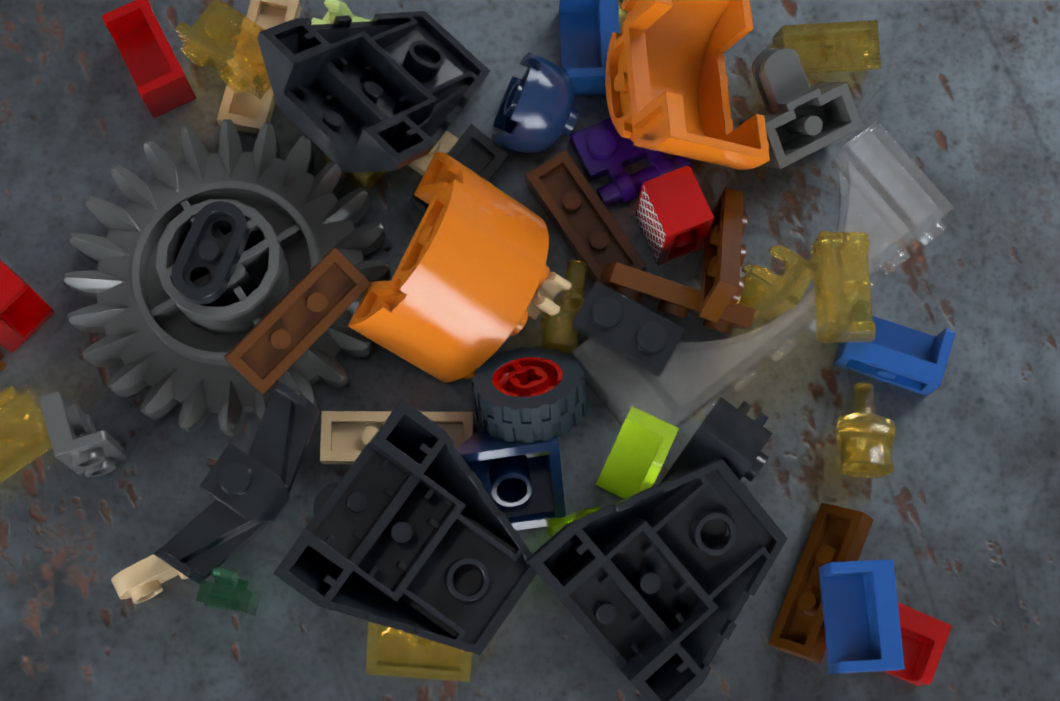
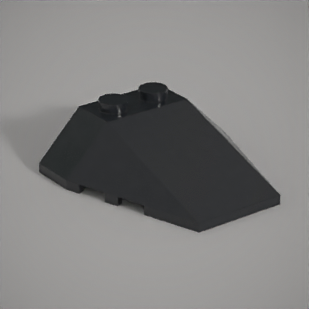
[257,11,490,173]
[273,399,537,655]
[526,458,787,701]

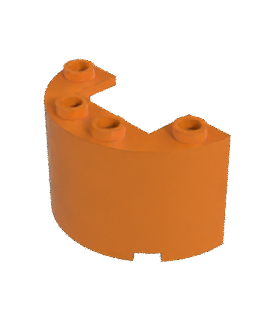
[605,0,770,170]
[348,152,549,383]

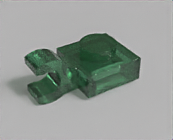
[196,567,261,616]

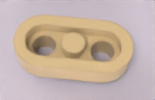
[111,554,188,604]

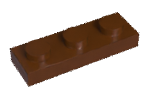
[525,150,647,289]
[699,187,748,323]
[223,248,371,394]
[600,262,756,335]
[768,502,874,664]

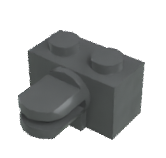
[739,48,863,169]

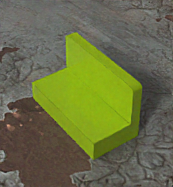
[596,406,679,499]

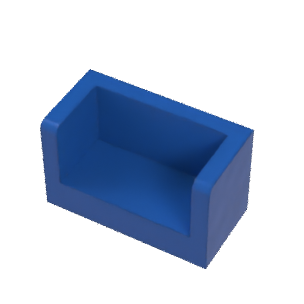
[559,0,620,96]
[833,299,956,396]
[819,559,905,674]

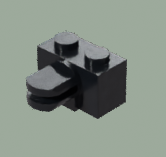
[661,397,773,487]

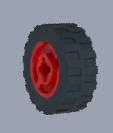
[471,346,587,444]

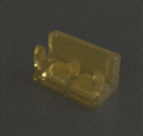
[772,20,881,74]
[811,231,876,343]
[738,245,821,324]

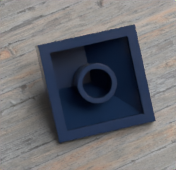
[456,429,567,531]

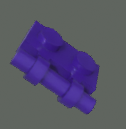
[569,117,691,206]

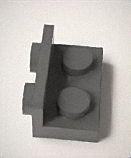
[38,391,127,477]

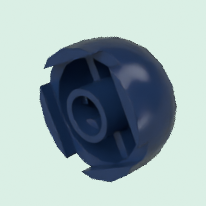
[492,52,579,153]

